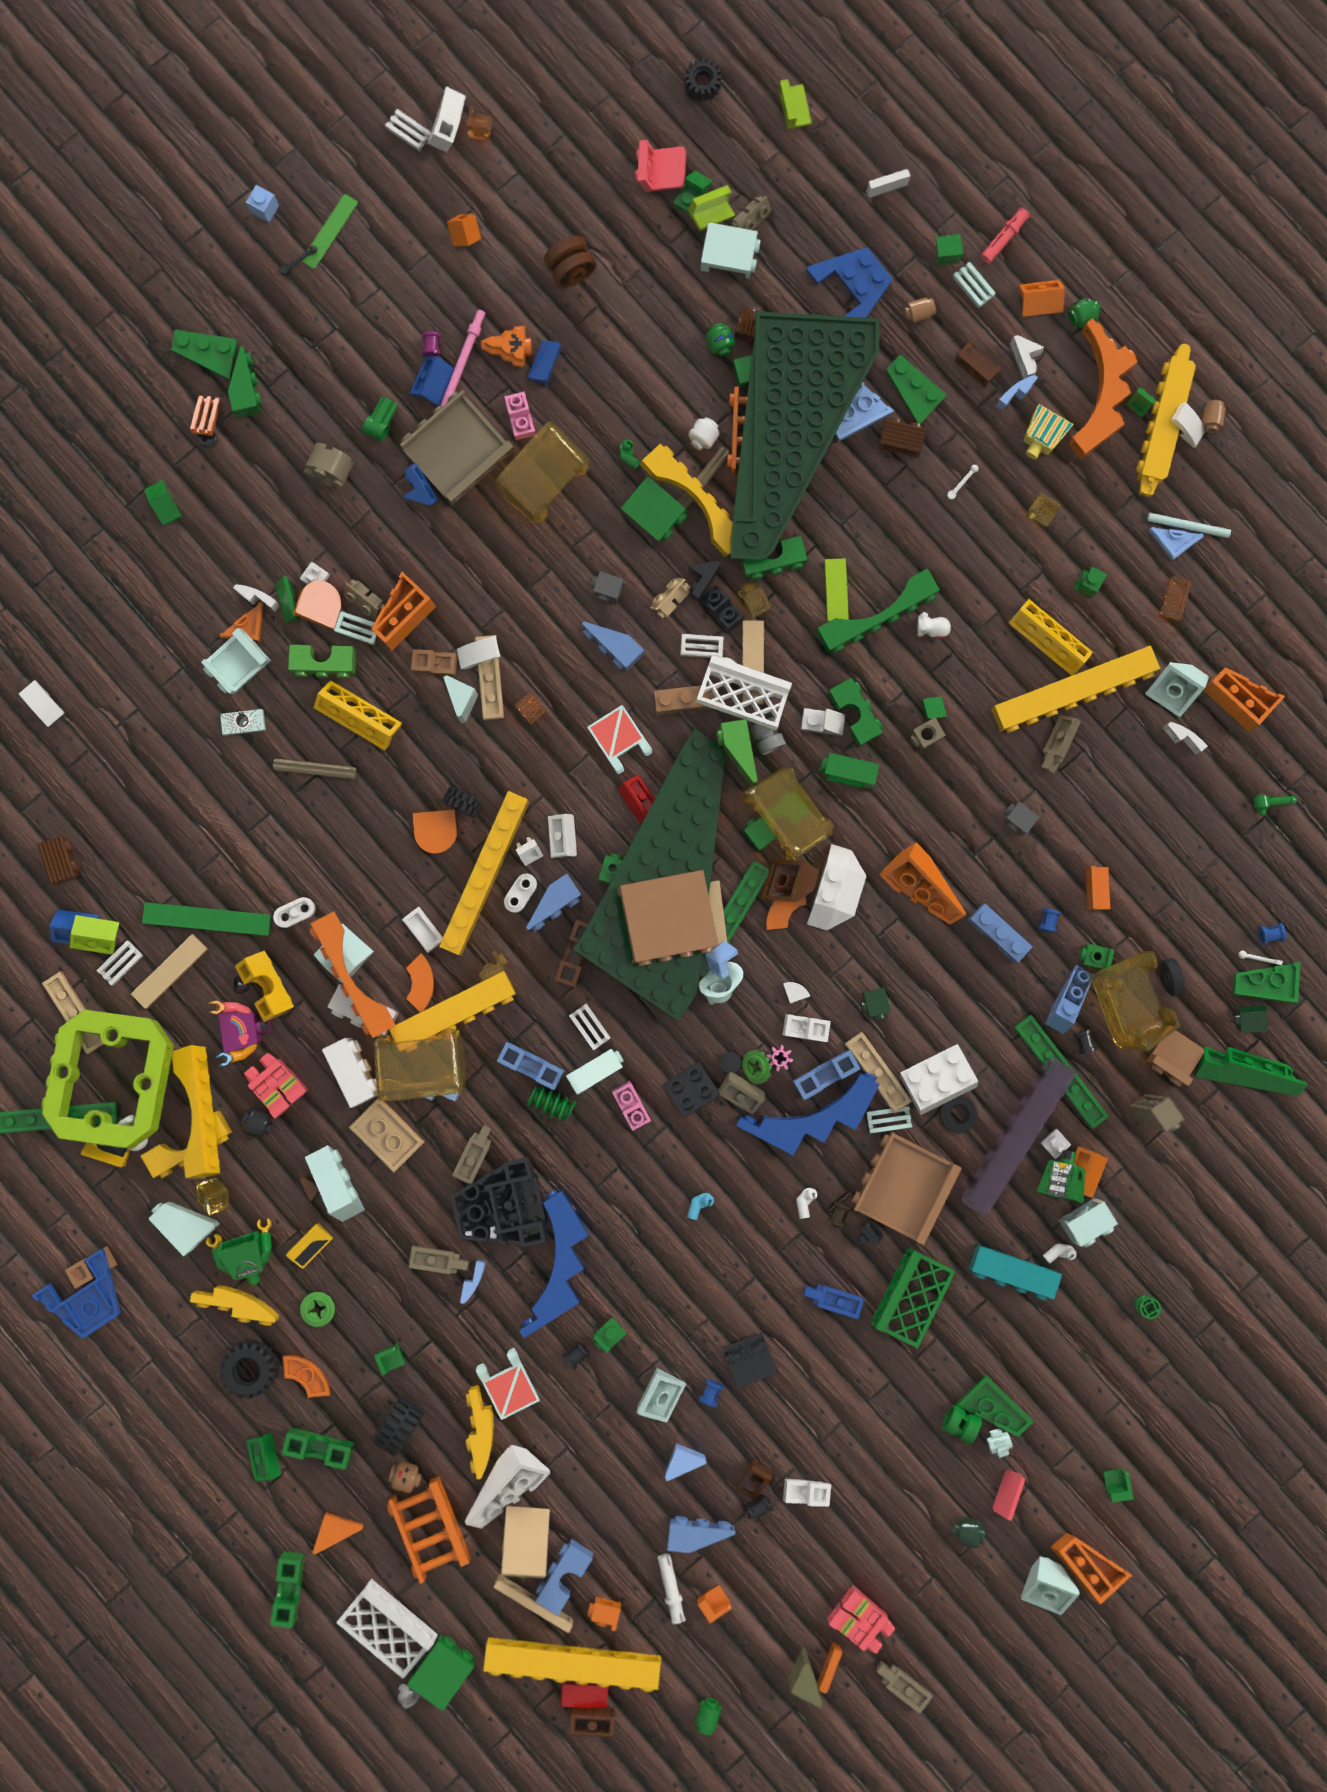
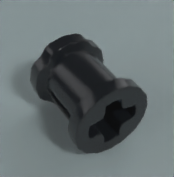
[1073,1029,1098,1055]
[562,1340,591,1370]
[746,1493,774,1522]

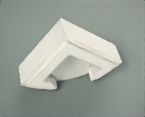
[783,982,810,1003]

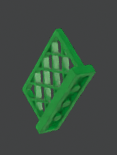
[870,1247,956,1348]

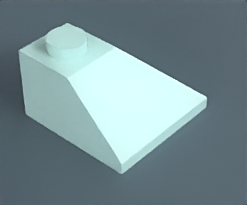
[1145,662,1209,717]
[314,924,374,983]
[1021,1556,1079,1615]

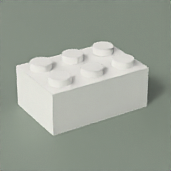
[322,1038,381,1108]
[900,1044,978,1115]

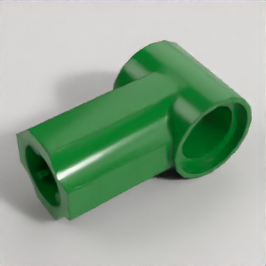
[362,397,398,442]

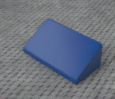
[528,340,562,386]

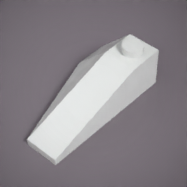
[465,1445,551,1528]

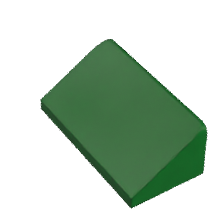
[276,576,300,624]
[246,1433,281,1482]

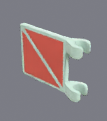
[587,705,652,774]
[476,1348,540,1420]

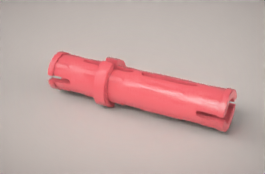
[980,208,1030,264]

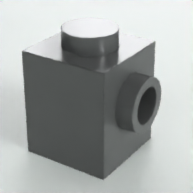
[591,571,624,603]
[1003,802,1039,836]

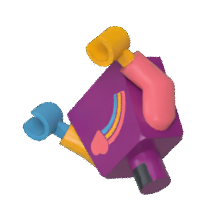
[209,1001,272,1067]

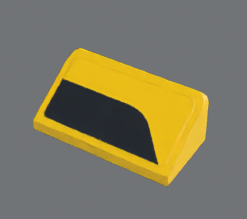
[81,1142,131,1167]
[286,1223,333,1269]

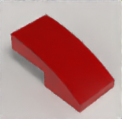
[560,1681,608,1708]

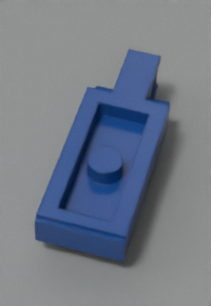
[803,1284,865,1319]

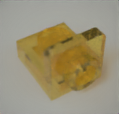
[738,582,772,618]
[478,950,508,981]

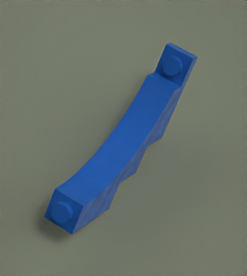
[736,1072,880,1156]
[519,1189,589,1338]

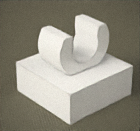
[300,562,330,584]
[515,837,543,866]
[1040,1129,1071,1159]

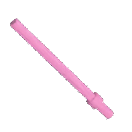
[441,310,485,406]

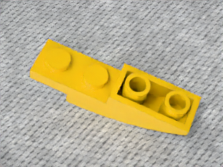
[190,1285,279,1325]
[466,1385,494,1479]

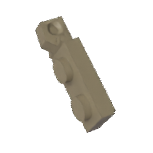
[1042,715,1081,774]
[452,1125,492,1185]
[408,1245,470,1274]
[875,1660,933,1714]

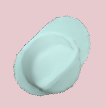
[699,962,743,1005]

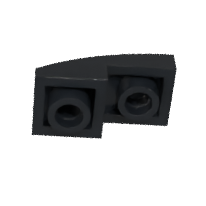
[701,585,745,632]

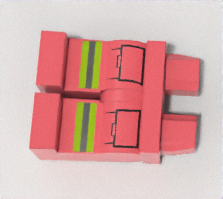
[244,1053,309,1118]
[827,1585,895,1654]

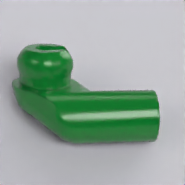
[619,439,641,471]

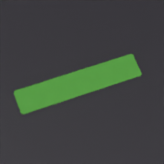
[302,194,358,269]

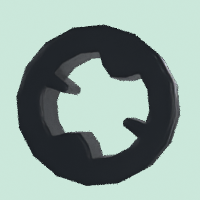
[197,427,218,448]

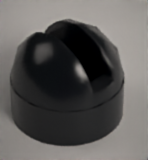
[233,976,250,993]

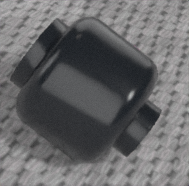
[239,1107,273,1138]

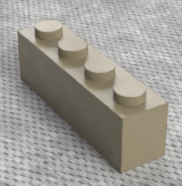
[1129,1094,1184,1132]

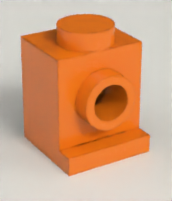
[587,1597,621,1631]

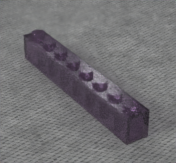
[961,1057,1077,1217]

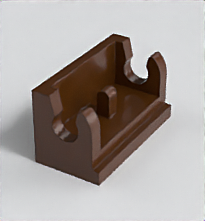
[954,341,1001,388]

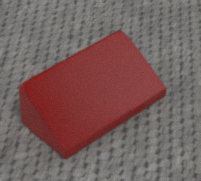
[618,774,655,823]

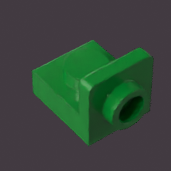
[593,1316,627,1353]

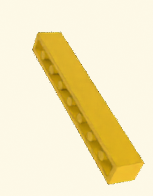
[991,646,1160,733]
[439,791,529,956]
[484,1637,661,1692]

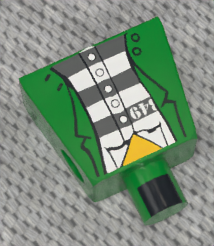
[1037,1150,1085,1203]

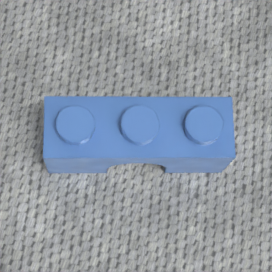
[967,904,1033,963]
[497,1042,565,1090]
[792,1050,860,1100]
[535,1539,593,1616]

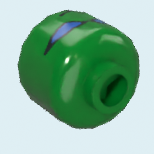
[705,323,735,357]

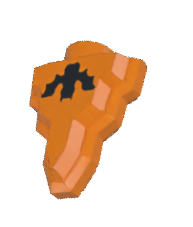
[481,326,532,368]

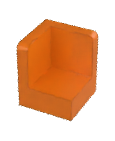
[447,214,481,246]
[697,1584,732,1623]

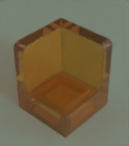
[467,106,493,140]

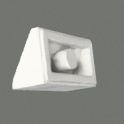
[548,814,577,858]

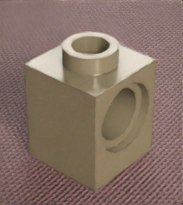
[910,717,946,751]

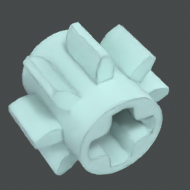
[986,1428,1013,1458]

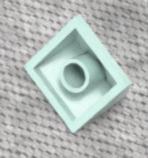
[443,676,478,724]
[637,1368,686,1422]

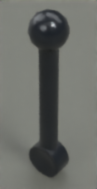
[280,245,317,275]

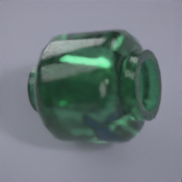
[953,1517,986,1548]

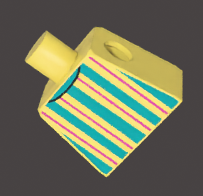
[1023,404,1073,459]

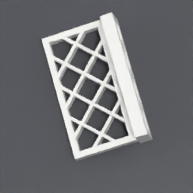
[696,655,792,730]
[336,1579,438,1679]

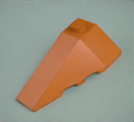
[879,842,966,925]

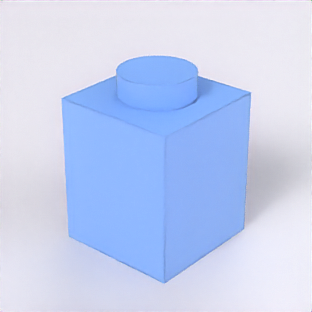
[246,185,279,223]

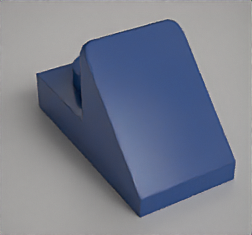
[402,462,438,505]

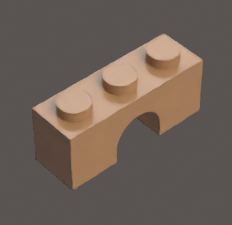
[654,685,718,716]

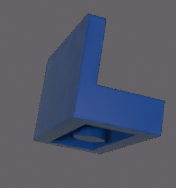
[410,356,454,406]
[49,910,99,944]

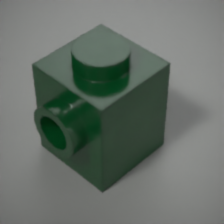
[860,987,891,1020]
[1235,1005,1268,1033]

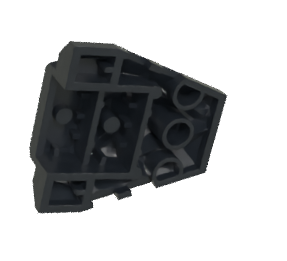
[450,1157,547,1247]

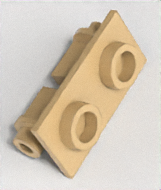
[650,578,691,619]

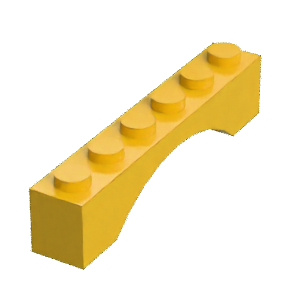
[640,443,732,557]
[172,1045,220,1179]

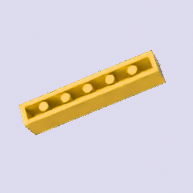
[389,971,516,1053]

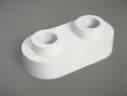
[504,874,537,913]
[273,897,316,928]

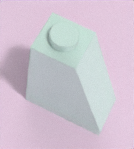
[567,1049,624,1094]
[148,1202,220,1256]

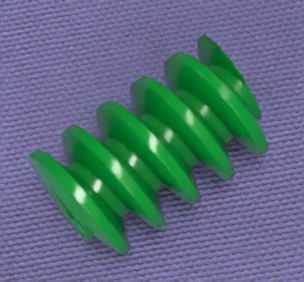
[527,1084,576,1123]

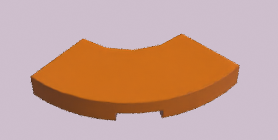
[766,896,806,930]
[406,953,434,1013]
[283,1355,331,1398]

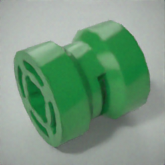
[1134,1294,1161,1319]

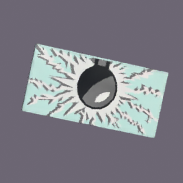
[220,709,266,736]

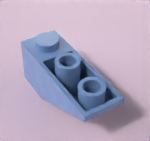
[582,622,644,672]
[526,874,582,932]
[1045,965,1094,1034]
[667,1516,735,1553]

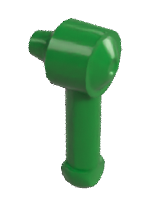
[1253,794,1297,816]

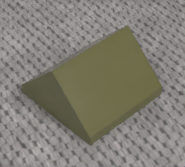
[788,1648,823,1707]

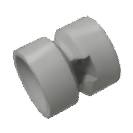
[750,717,786,756]

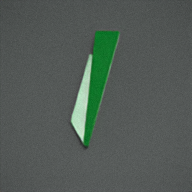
[1196,1046,1307,1096]

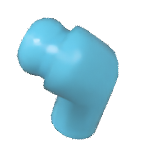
[687,1193,714,1220]

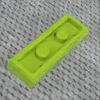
[824,558,849,622]

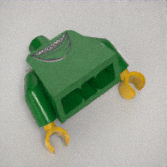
[206,1218,272,1286]

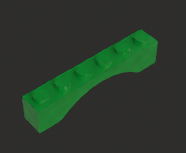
[816,568,940,654]

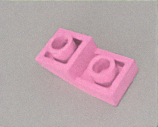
[505,392,536,440]
[611,1081,651,1131]

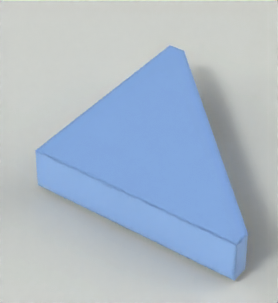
[1148,527,1204,560]

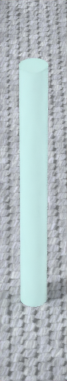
[1147,513,1231,538]

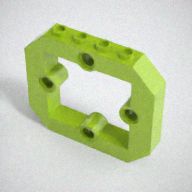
[42,1010,174,1149]

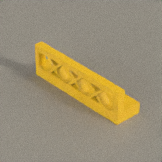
[1009,599,1093,676]
[313,680,402,751]

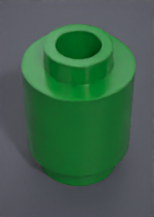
[695,1698,722,1735]

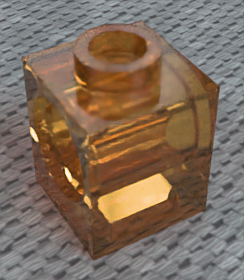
[515,692,546,725]

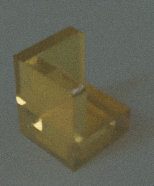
[1026,492,1061,527]
[197,1178,229,1215]

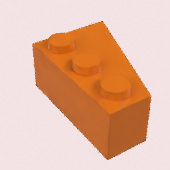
[371,572,436,651]
[1203,667,1285,732]
[1051,1533,1132,1605]

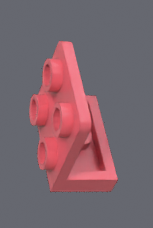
[635,140,686,192]

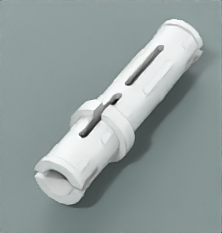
[657,1554,685,1624]

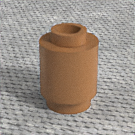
[904,297,936,324]
[1202,400,1226,433]

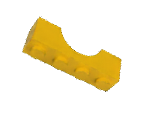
[141,1111,233,1179]

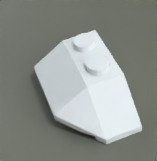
[807,844,866,931]

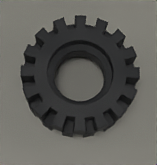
[684,58,722,102]
[442,786,483,819]

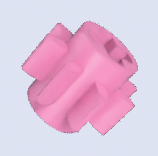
[766,1045,793,1071]

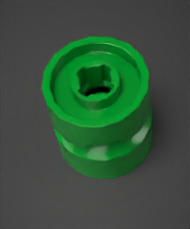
[941,1405,982,1445]

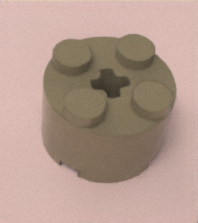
[304,443,354,488]

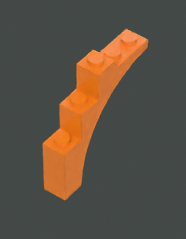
[1068,318,1138,459]

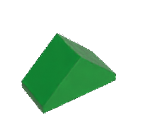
[144,480,182,526]

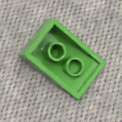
[717,719,758,788]

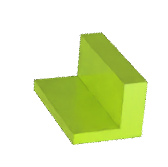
[779,79,811,130]
[688,185,735,231]
[70,915,119,955]

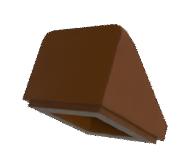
[300,1175,319,1202]

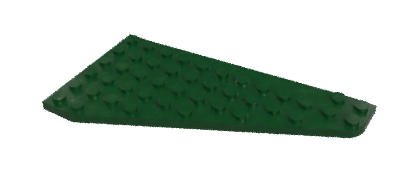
[730,311,880,561]
[572,729,725,1022]

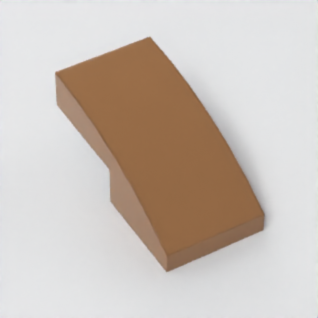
[411,649,458,676]
[65,1246,118,1289]

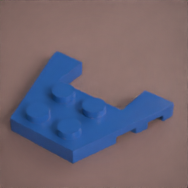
[806,247,892,318]
[32,1248,121,1339]

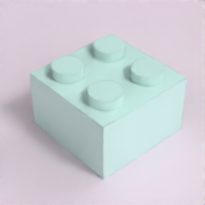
[1058,1198,1118,1247]

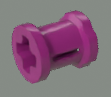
[422,331,441,357]

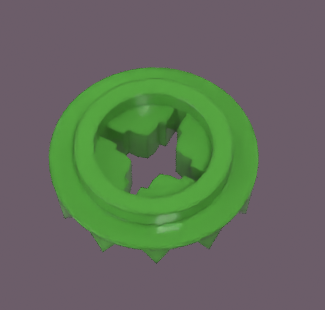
[742,1050,772,1084]
[300,1292,335,1327]

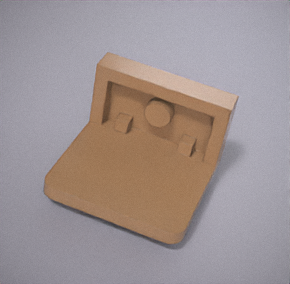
[1146,1028,1204,1087]

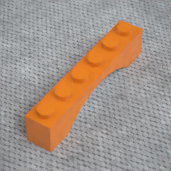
[309,911,396,1038]

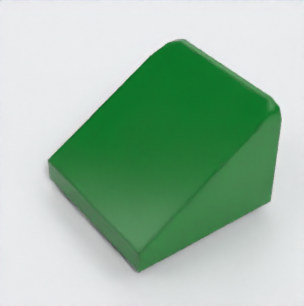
[921,696,947,722]

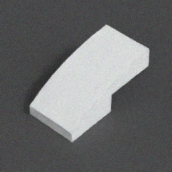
[1171,402,1205,448]
[233,585,280,612]
[457,636,500,669]
[19,680,65,727]
[1162,722,1207,755]
[782,1014,831,1042]
[783,1479,831,1507]

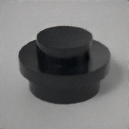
[720,1052,741,1073]

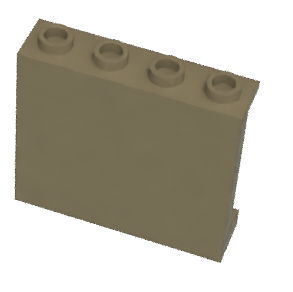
[400,390,513,506]

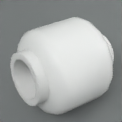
[688,417,719,450]

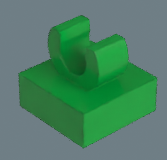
[1126,387,1156,418]

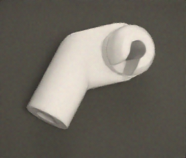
[796,1188,817,1219]
[1043,1243,1077,1264]

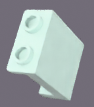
[701,223,760,279]
[201,628,271,694]

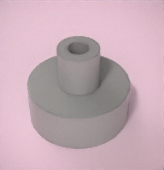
[398,1684,420,1708]

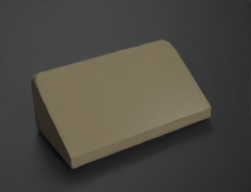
[718,1072,765,1115]

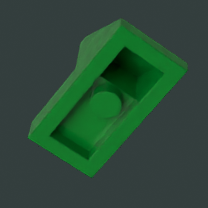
[674,171,713,216]

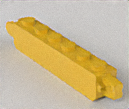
[1136,343,1196,497]

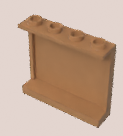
[617,870,719,966]
[851,1132,962,1245]

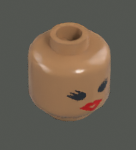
[388,1461,421,1493]

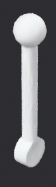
[947,465,978,500]
[1238,951,1283,965]

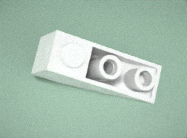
[428,87,465,153]

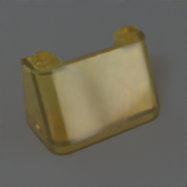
[496,421,590,525]
[742,766,834,861]
[1092,951,1181,1051]
[373,1028,467,1101]

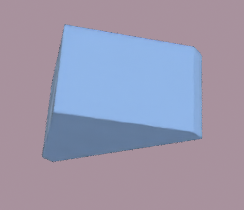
[665,1443,707,1481]

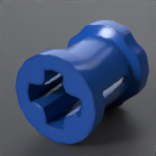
[1038,908,1061,933]
[1258,923,1286,945]
[699,1379,724,1407]

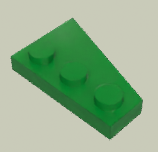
[172,330,238,382]
[886,354,947,424]
[1232,962,1301,1004]
[956,1374,1033,1437]

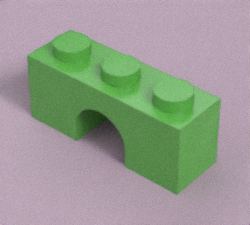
[288,645,356,678]

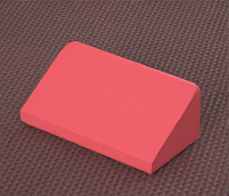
[993,1469,1025,1521]

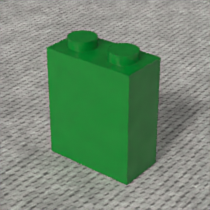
[621,476,688,543]
[407,1634,476,1711]

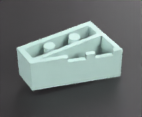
[305,1145,365,1222]

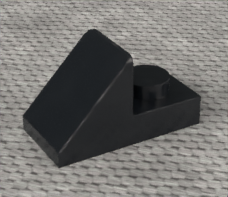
[688,561,721,602]

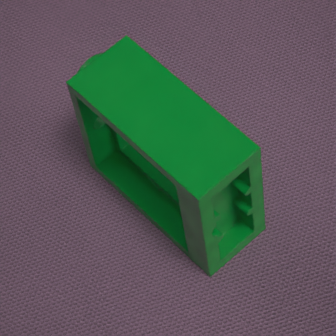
[819,753,880,790]

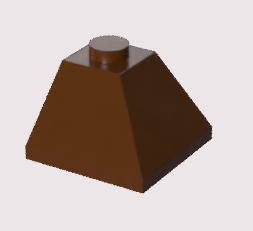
[761,859,820,903]

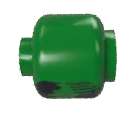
[1068,297,1101,329]

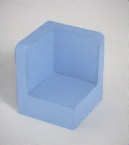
[705,941,738,979]

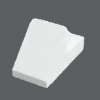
[1010,335,1044,379]
[801,708,845,736]

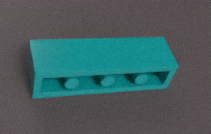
[969,1244,1062,1301]

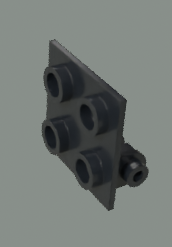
[663,1062,720,1118]
[722,1332,777,1389]

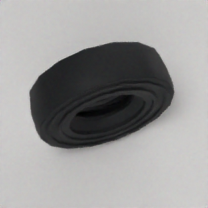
[1161,958,1185,997]
[939,1095,978,1133]

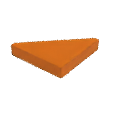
[220,602,264,642]
[313,1512,364,1554]

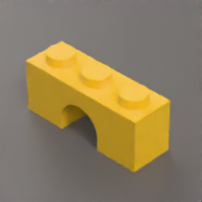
[235,951,294,1022]

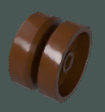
[544,236,597,288]

